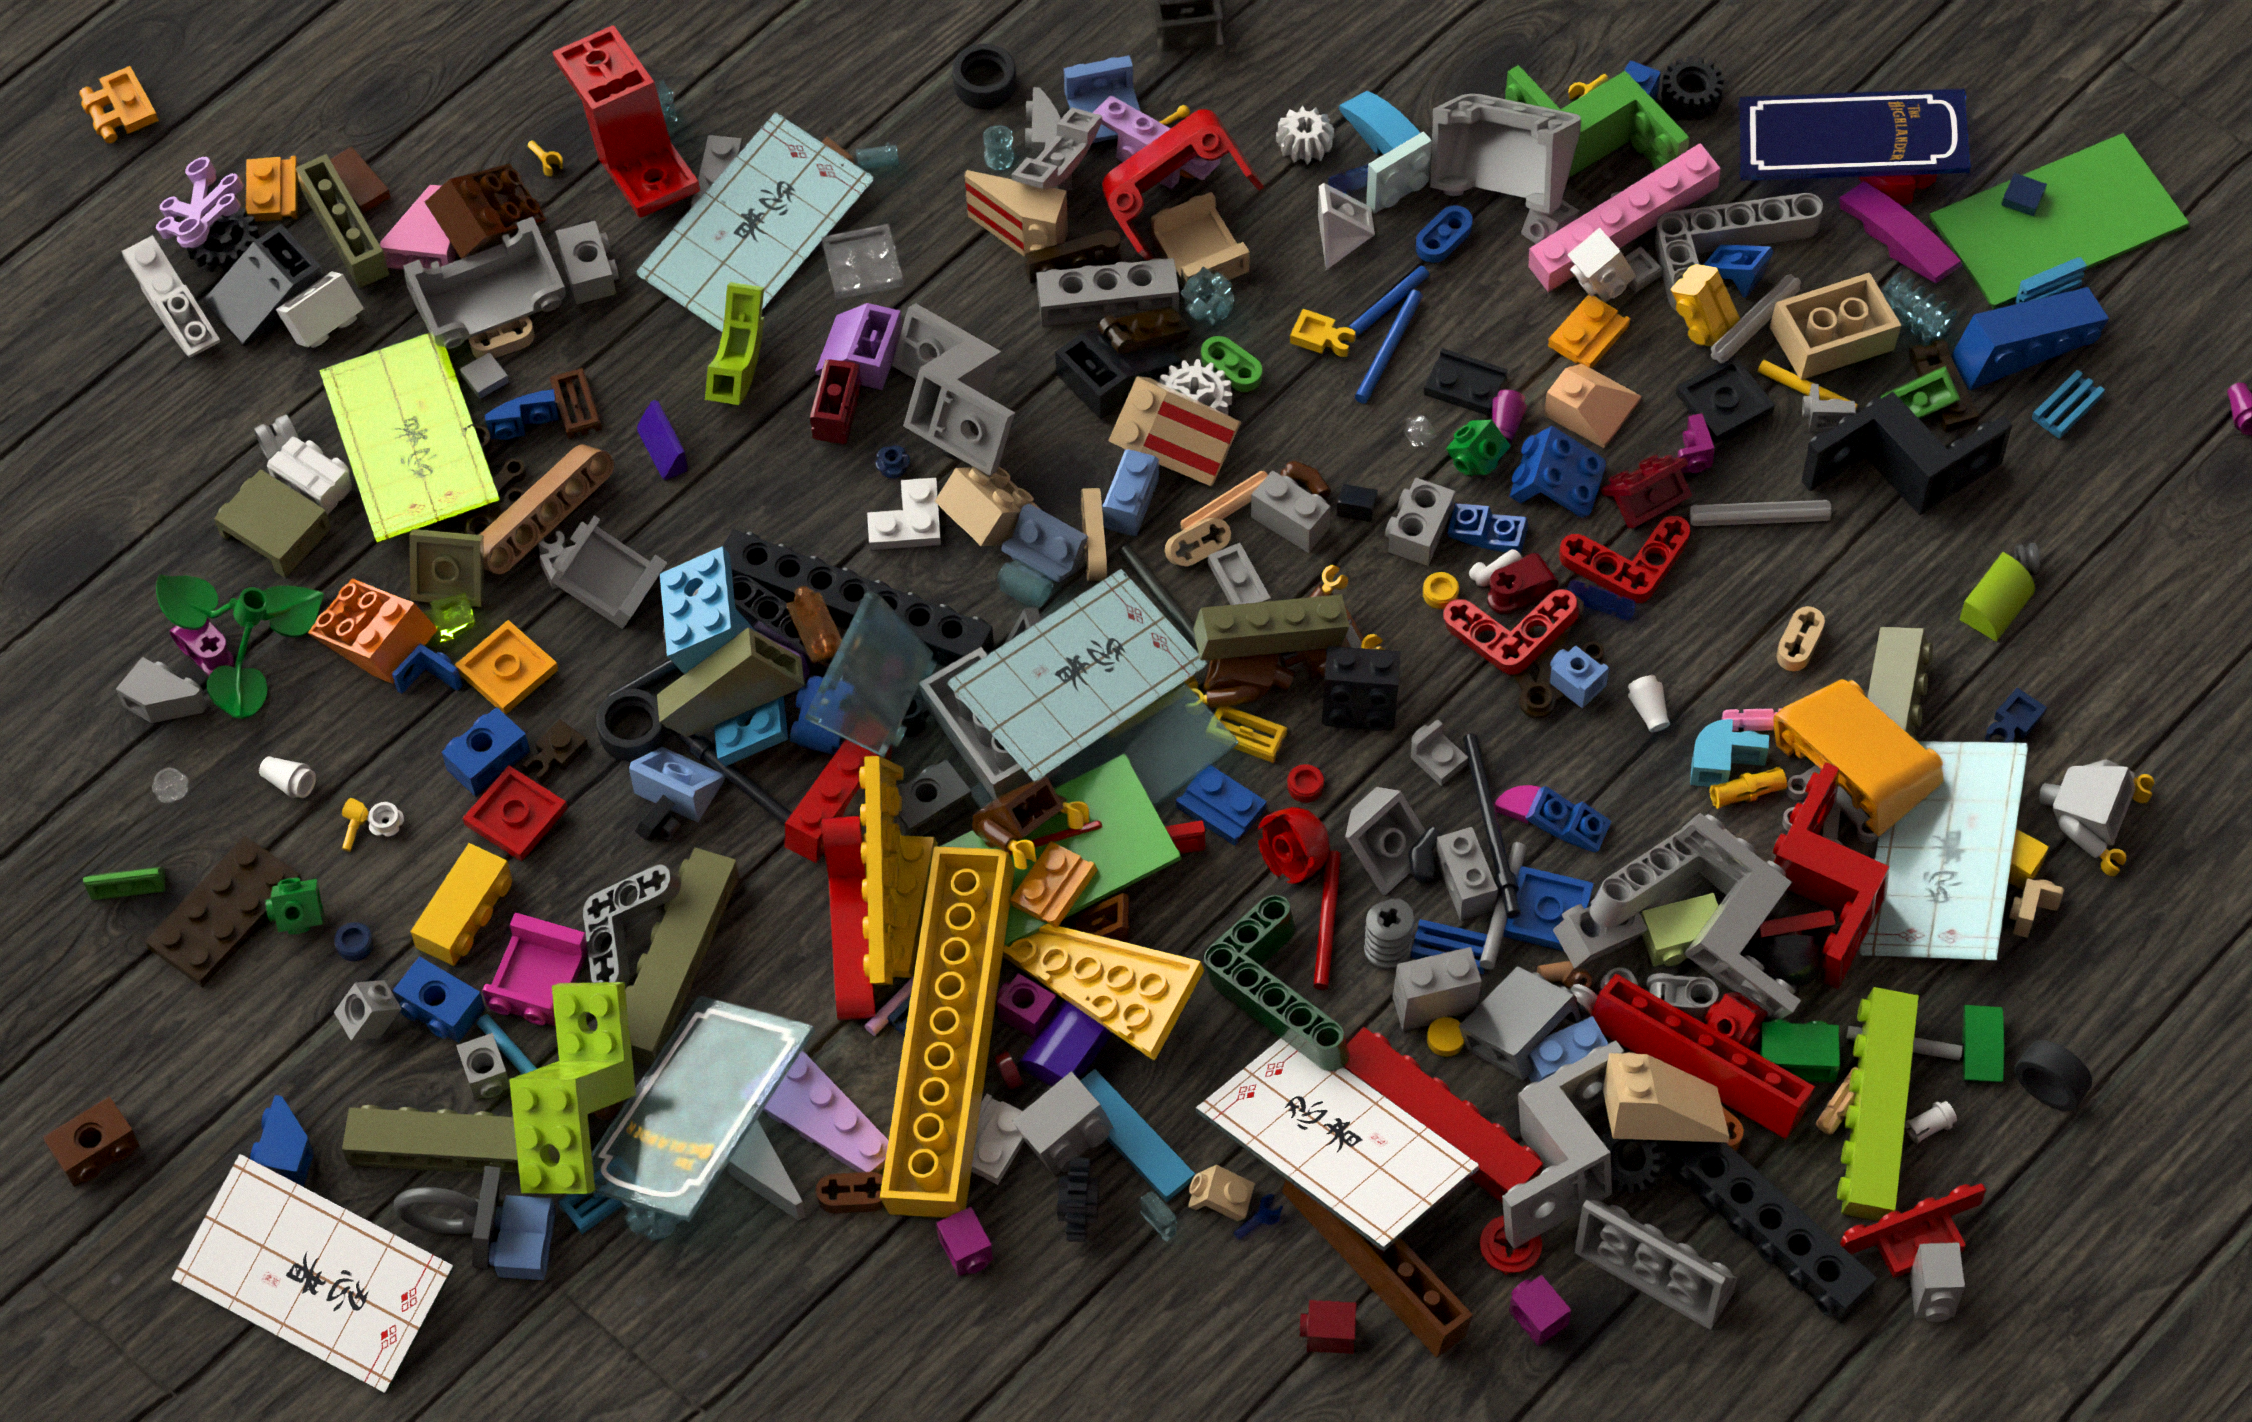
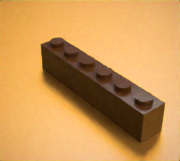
[1282,1175,1473,1358]

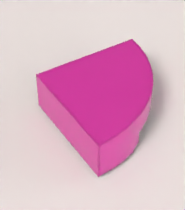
[1494,785,1541,824]

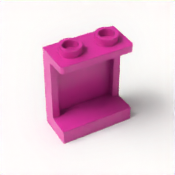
[482,913,588,1026]

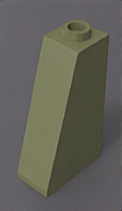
[657,627,804,737]

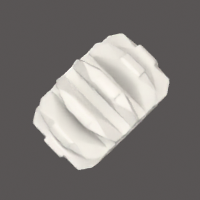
[1276,105,1334,165]

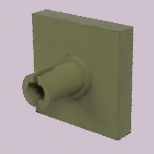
[409,529,484,607]

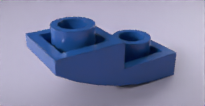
[485,389,559,440]
[1447,503,1529,554]
[1525,786,1611,853]

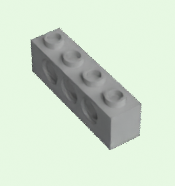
[1036,258,1179,326]

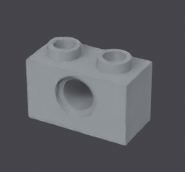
[556,221,619,305]
[1435,827,1498,921]

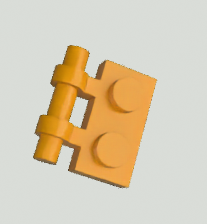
[79,66,159,143]

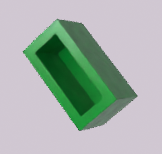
[1758,1019,1840,1083]

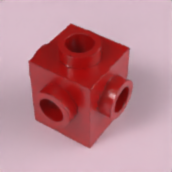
[1705,991,1769,1049]

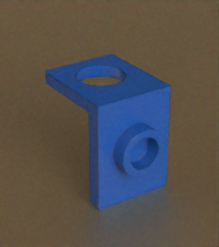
[392,643,462,694]

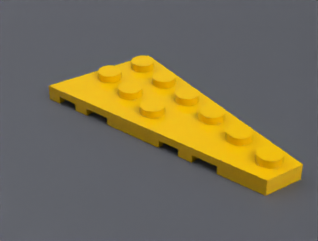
[859,756,904,985]
[1002,923,1204,1061]

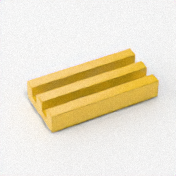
[1206,706,1287,763]

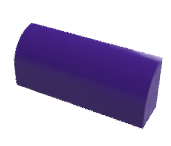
[1017,999,1113,1087]

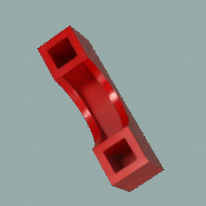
[784,718,893,863]

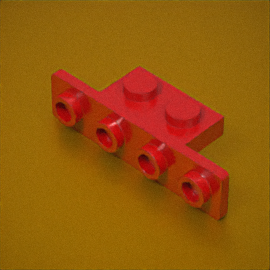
[1840,1183,1986,1278]

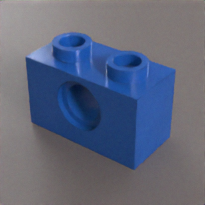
[441,707,530,797]
[393,956,485,1043]

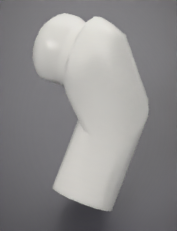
[1469,549,1522,587]

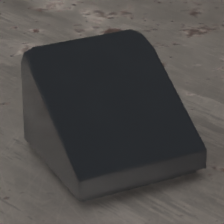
[1336,484,1378,522]

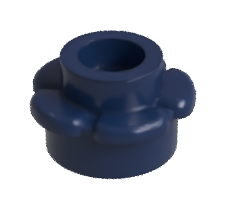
[875,445,910,479]

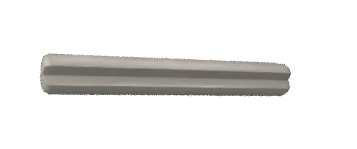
[1711,274,1801,363]
[1690,500,1832,526]

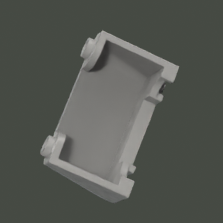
[1430,94,1581,216]
[403,217,566,349]

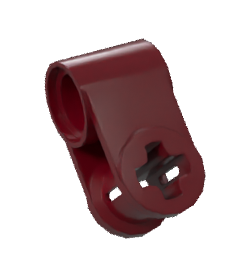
[1487,553,1559,614]

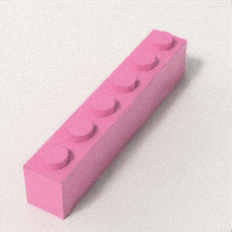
[1529,143,1720,292]

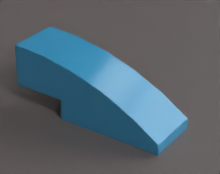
[1339,91,1420,155]

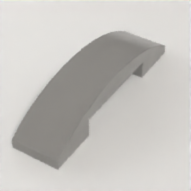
[1012,107,1102,189]

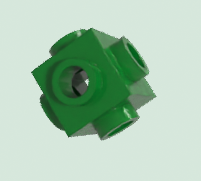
[1446,420,1511,475]
[266,878,324,934]

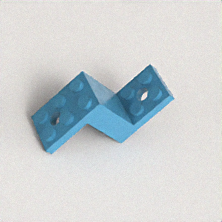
[660,546,788,767]

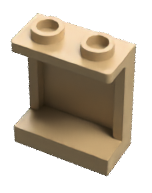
[1151,192,1250,297]

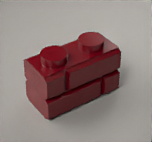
[810,359,862,444]

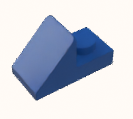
[1703,244,1774,298]

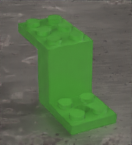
[1505,65,1690,178]

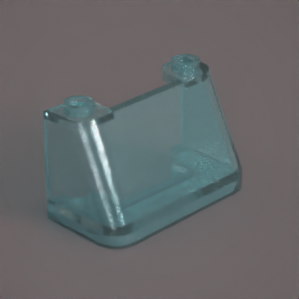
[804,589,937,757]

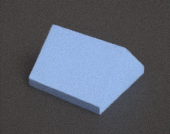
[629,747,725,822]

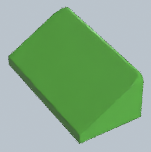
[1881,366,1961,419]
[83,867,165,900]

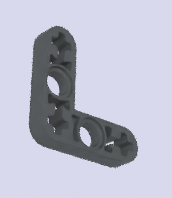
[583,865,681,988]

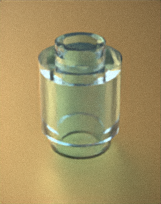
[997,559,1053,607]

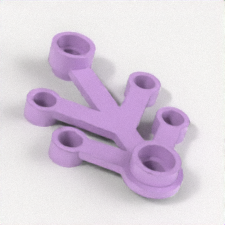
[156,157,244,248]

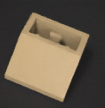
[935,467,1041,546]

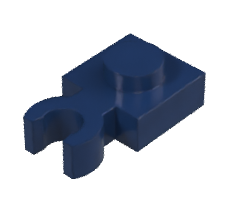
[1984,688,2047,747]

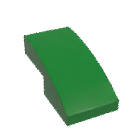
[1962,1005,2004,1083]

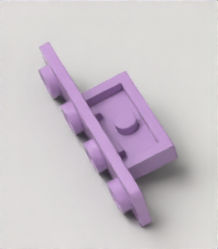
[1093,96,1221,189]

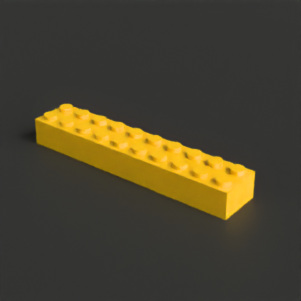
[880,847,1015,1218]

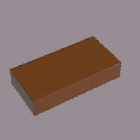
[330,146,390,214]

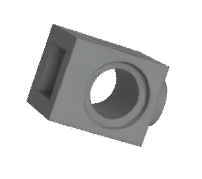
[334,980,401,1041]
[456,1033,510,1100]

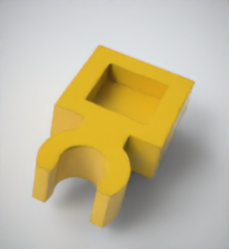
[1290,309,1356,357]

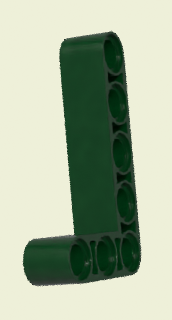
[1204,895,1350,1071]

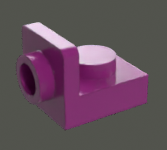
[1677,413,1714,473]

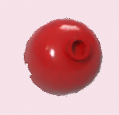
[1258,807,1330,884]

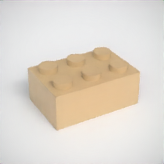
[1770,272,1901,380]

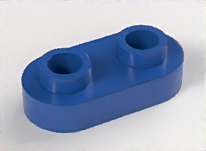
[1416,205,1473,263]

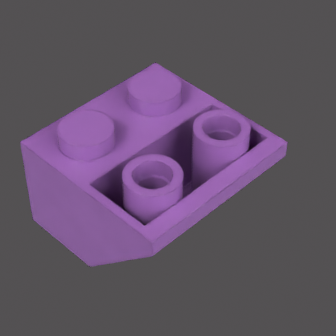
[815,303,902,390]

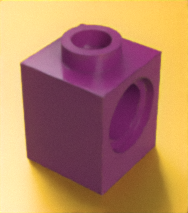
[996,973,1057,1040]
[936,1207,993,1276]
[1509,1275,1571,1347]

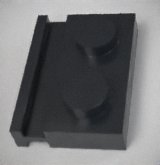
[1424,348,1508,416]

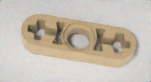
[1081,488,1107,581]

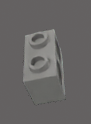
[1385,477,1455,566]
[1553,899,1648,969]

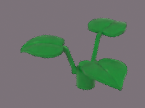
[156,574,324,719]

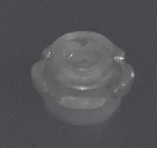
[1404,414,1436,448]
[152,768,189,803]

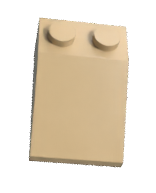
[1602,1052,1729,1142]

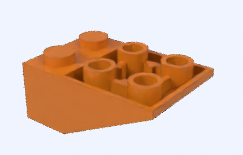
[308,579,438,684]

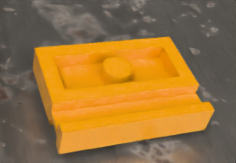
[246,156,298,222]
[1548,294,1631,369]
[1010,841,1098,929]

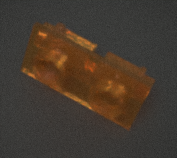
[786,586,846,663]

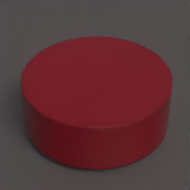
[994,1051,1024,1090]

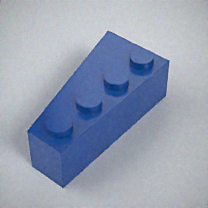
[1951,287,2109,390]

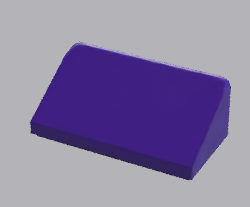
[637,400,688,480]

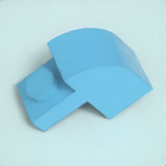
[1690,719,1769,787]

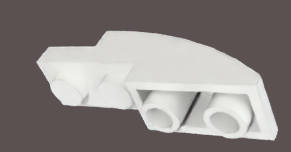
[122,235,220,358]

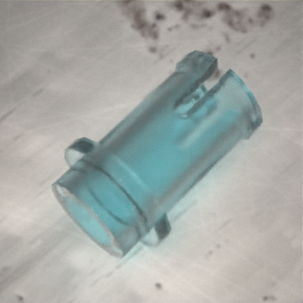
[856,142,899,171]

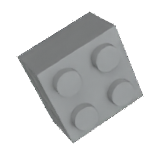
[1012,1071,1113,1176]

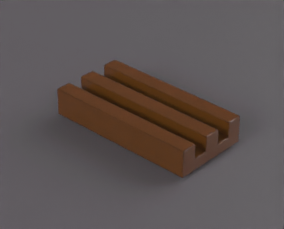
[549,368,602,439]

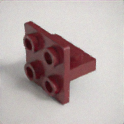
[1601,455,1692,528]

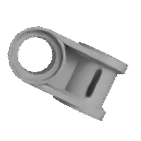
[1647,973,1719,1024]

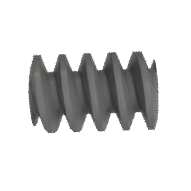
[1364,898,1414,969]

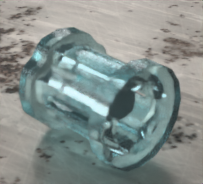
[983,125,1014,170]

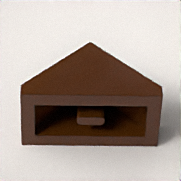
[1071,893,1129,943]

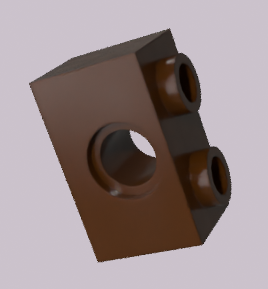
[43,1096,140,1187]

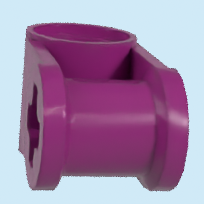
[169,617,234,676]

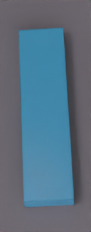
[1080,1069,1195,1203]

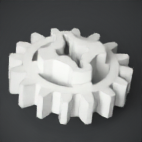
[1160,359,1232,415]

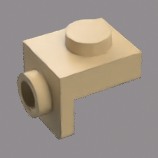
[2009,878,2064,938]
[1188,1165,1255,1221]

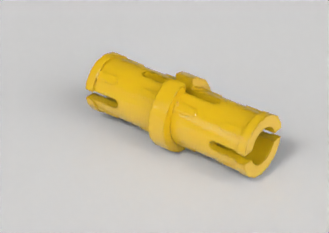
[1710,767,1787,809]

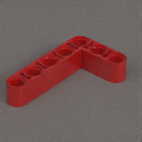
[822,816,876,1021]

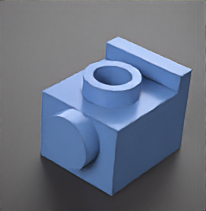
[1550,645,1609,709]

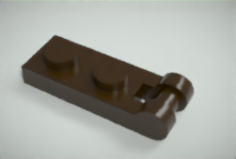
[1025,230,1121,283]
[1097,306,1191,354]
[1909,338,1980,432]

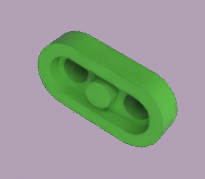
[1201,336,1262,392]

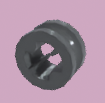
[2014,543,2040,575]

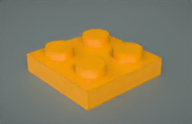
[455,620,559,715]

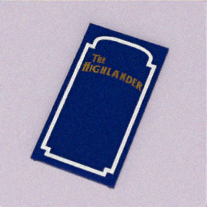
[1738,89,1971,181]

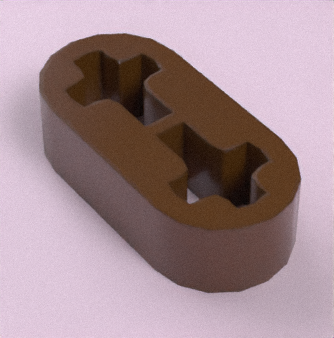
[816,1172,885,1213]

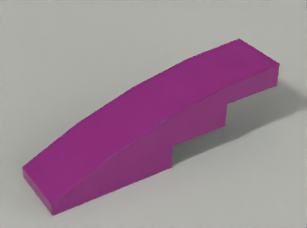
[1839,181,1962,283]

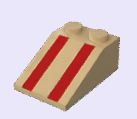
[965,170,1068,257]
[1108,376,1241,486]

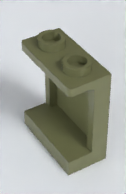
[214,469,331,578]

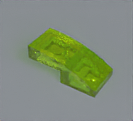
[423,593,476,648]

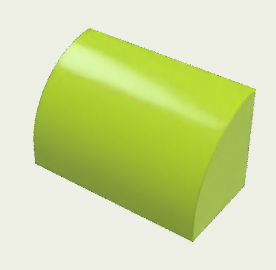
[1959,552,2035,642]

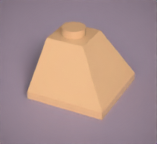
[1544,364,1641,448]

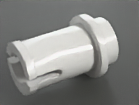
[1905,1101,1957,1144]

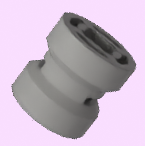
[254,414,299,460]

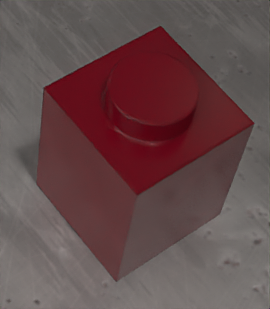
[1299,1300,1356,1354]

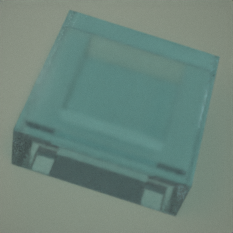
[1140,1191,1176,1242]

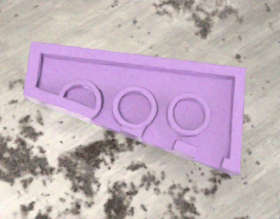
[741,1047,889,1173]

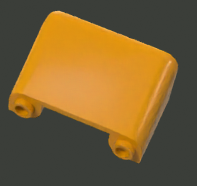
[1773,679,1944,837]

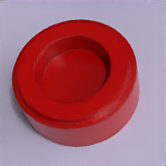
[1287,764,1324,803]

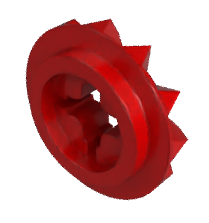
[1480,1215,1542,1275]

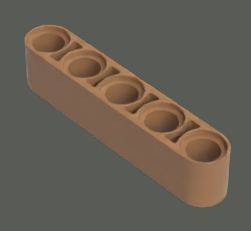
[480,444,614,574]

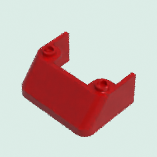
[1102,109,1265,261]

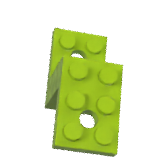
[509,982,636,1194]

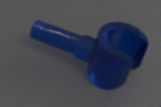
[1233,1194,1283,1240]

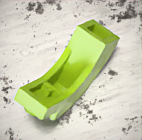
[705,282,764,405]

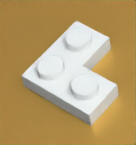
[867,478,941,550]

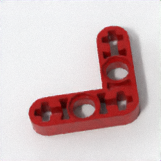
[1559,516,1690,603]
[1443,589,1579,675]

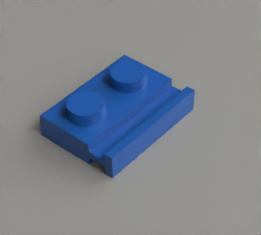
[1176,763,1267,846]

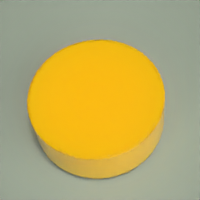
[1423,572,1459,609]
[1427,1017,1465,1057]

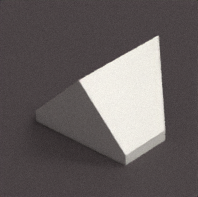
[1318,183,1375,270]

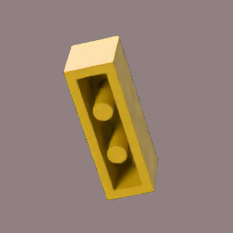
[410,843,512,966]

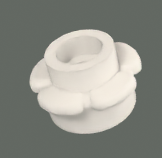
[367,802,404,837]

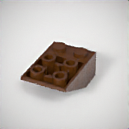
[424,164,547,259]

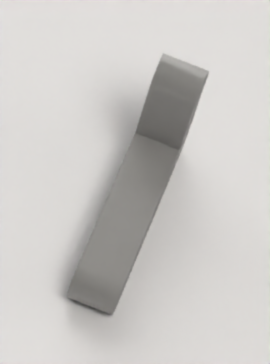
[1654,193,1823,311]
[1590,829,1756,927]

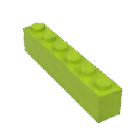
[1837,987,1919,1221]

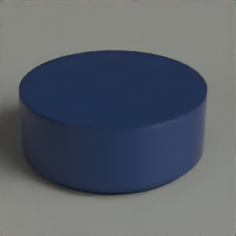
[334,922,374,961]

